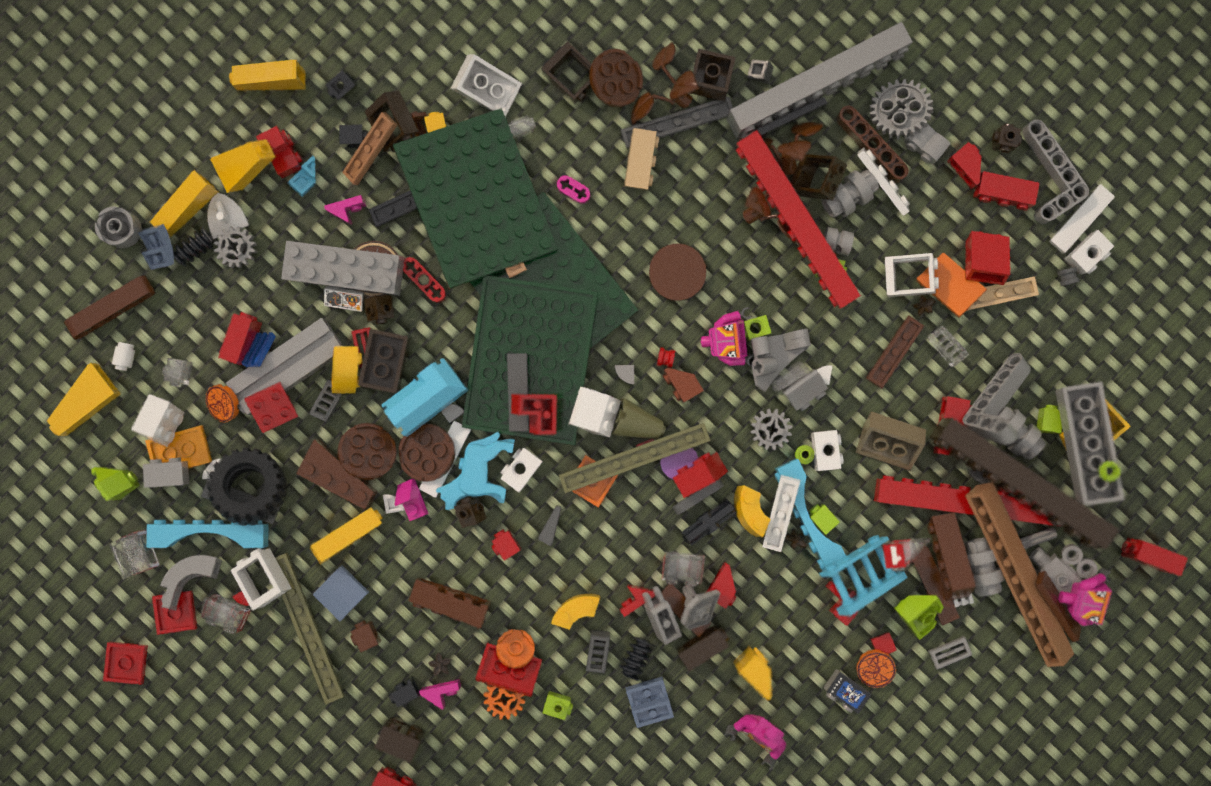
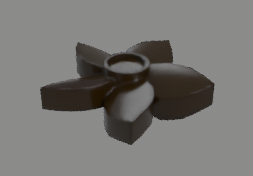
[912,296,935,316]
[785,528,807,549]
[428,652,451,676]

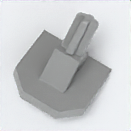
[681,584,720,630]

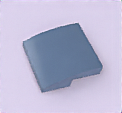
[138,224,174,270]
[313,565,369,621]
[625,677,674,728]

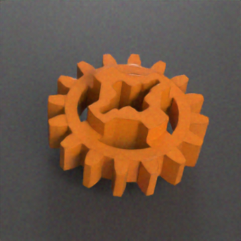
[484,685,526,720]

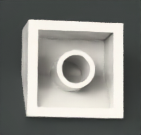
[569,387,621,437]

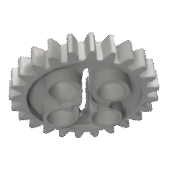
[870,79,933,140]

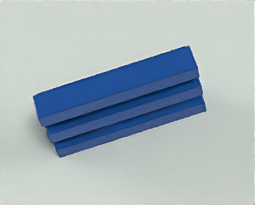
[242,332,276,367]

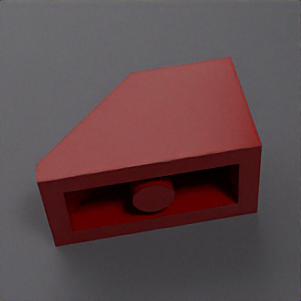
[947,142,981,189]
[706,562,736,609]

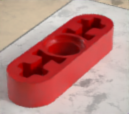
[403,257,446,303]

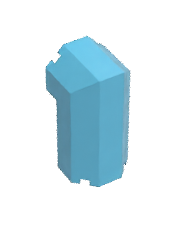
[381,358,469,437]

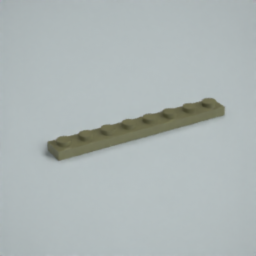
[559,423,711,493]
[275,553,345,705]

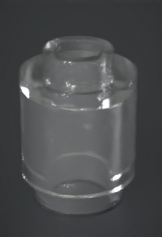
[508,115,537,139]

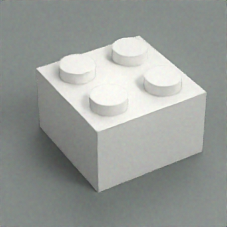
[131,394,185,447]

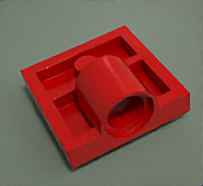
[244,382,298,433]

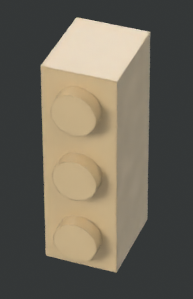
[624,128,659,190]

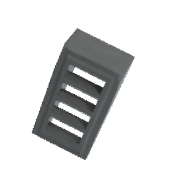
[309,380,343,422]
[538,505,561,546]
[586,630,610,673]

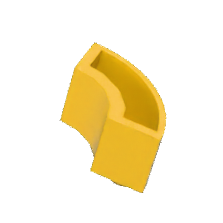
[331,346,362,393]
[734,485,771,537]
[551,594,600,629]

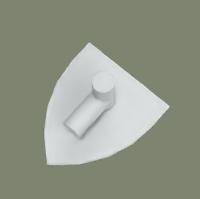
[208,193,249,239]

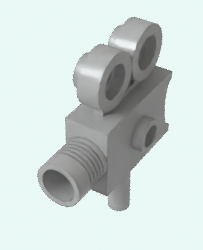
[1029,544,1097,593]

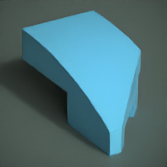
[288,156,316,197]

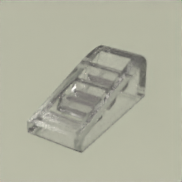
[927,325,969,367]

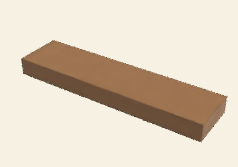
[342,112,398,185]

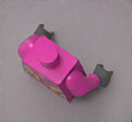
[701,307,754,367]
[1059,568,1112,627]
[724,714,786,770]

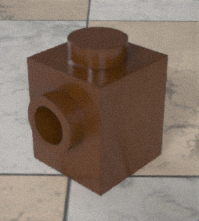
[350,620,381,653]

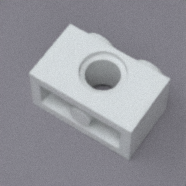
[1064,230,1114,275]
[811,430,843,471]
[500,448,543,492]

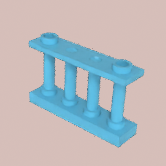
[819,535,907,616]

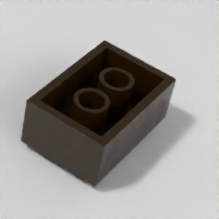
[358,329,411,394]

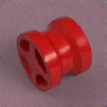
[657,347,676,369]

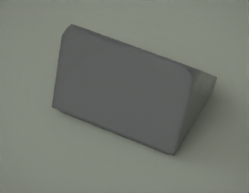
[747,60,774,84]

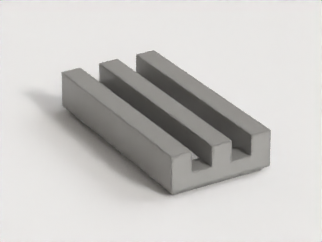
[928,636,972,669]

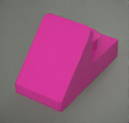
[324,195,366,225]
[395,479,429,521]
[419,679,461,710]

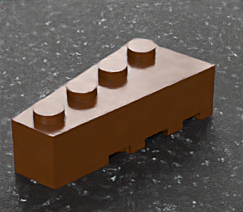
[296,439,378,509]
[927,513,976,601]

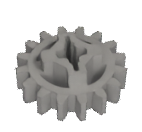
[214,226,257,268]
[750,409,792,450]

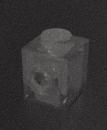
[162,358,193,387]

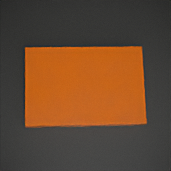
[916,252,987,318]

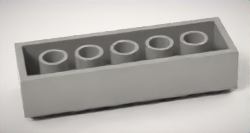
[281,241,405,296]
[1055,382,1125,505]

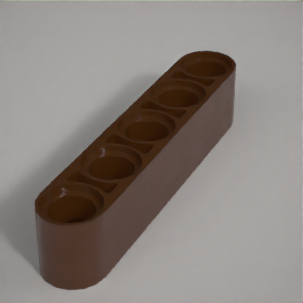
[836,106,909,183]
[64,275,156,340]

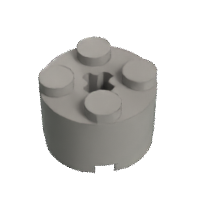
[95,206,142,248]

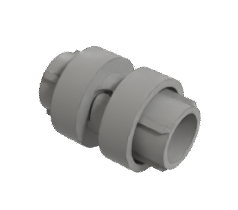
[821,170,879,218]
[997,406,1045,460]
[964,537,1005,596]

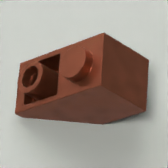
[662,368,704,403]

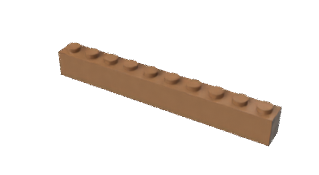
[966,482,1074,667]

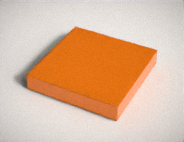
[572,455,618,508]

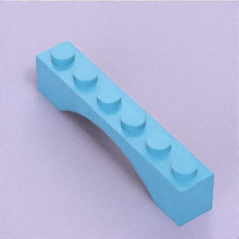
[774,459,846,571]
[147,520,269,548]

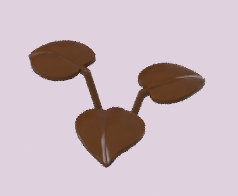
[631,42,699,125]
[762,122,823,175]
[743,187,796,244]

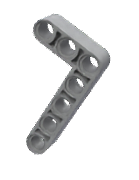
[1022,120,1089,224]
[963,353,1031,445]

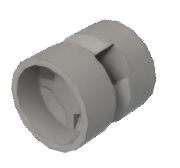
[824,226,854,257]

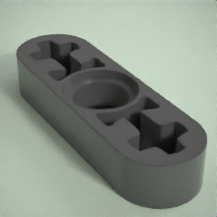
[672,478,724,515]

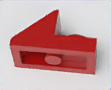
[620,585,655,617]

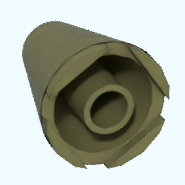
[611,398,666,439]

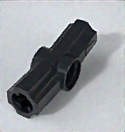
[681,499,737,546]

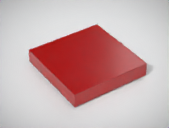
[152,590,197,635]
[103,642,148,685]

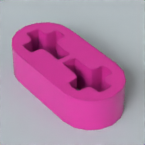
[557,176,590,204]

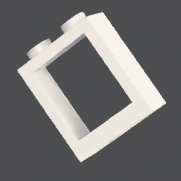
[885,253,939,297]
[231,548,292,611]

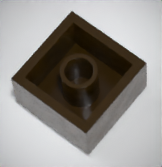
[690,49,736,101]
[374,717,425,763]

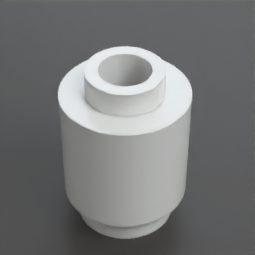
[112,342,135,371]

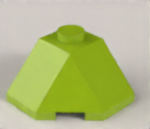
[91,467,140,501]
[894,595,944,640]

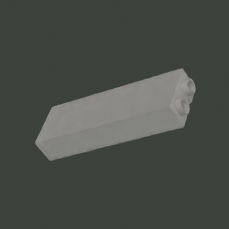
[226,318,344,415]

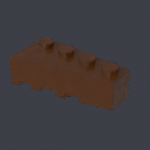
[409,577,491,628]

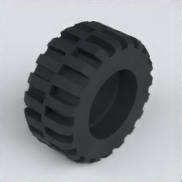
[207,448,287,526]

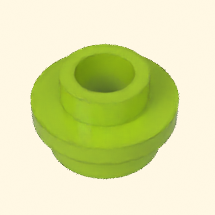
[795,445,814,464]
[1099,461,1120,481]

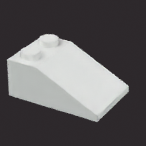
[450,54,522,116]

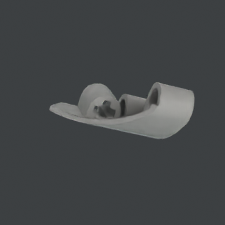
[751,329,811,392]

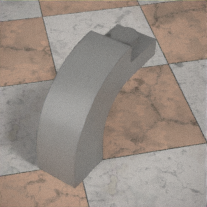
[160,555,222,610]

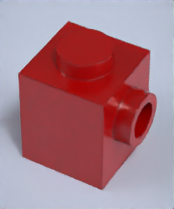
[491,529,521,561]

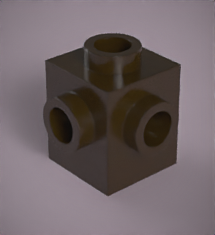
[992,124,1022,153]
[364,295,395,325]
[454,496,487,528]

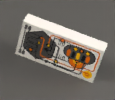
[324,286,364,312]

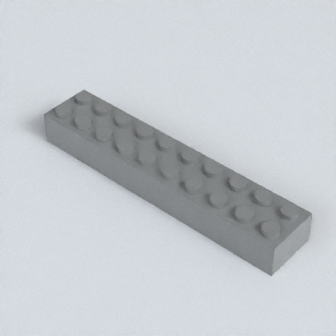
[726,22,912,139]

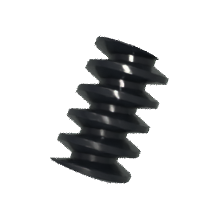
[173,226,214,267]
[619,636,655,681]

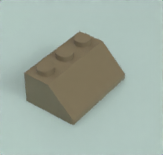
[856,411,926,470]

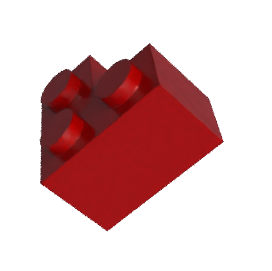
[256,126,303,179]
[511,394,557,435]
[673,452,728,498]

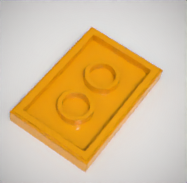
[145,425,212,469]

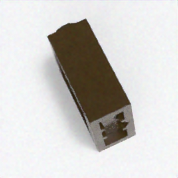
[541,41,592,105]
[364,90,419,153]
[790,154,847,201]
[676,624,730,671]

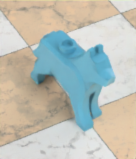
[436,431,515,510]

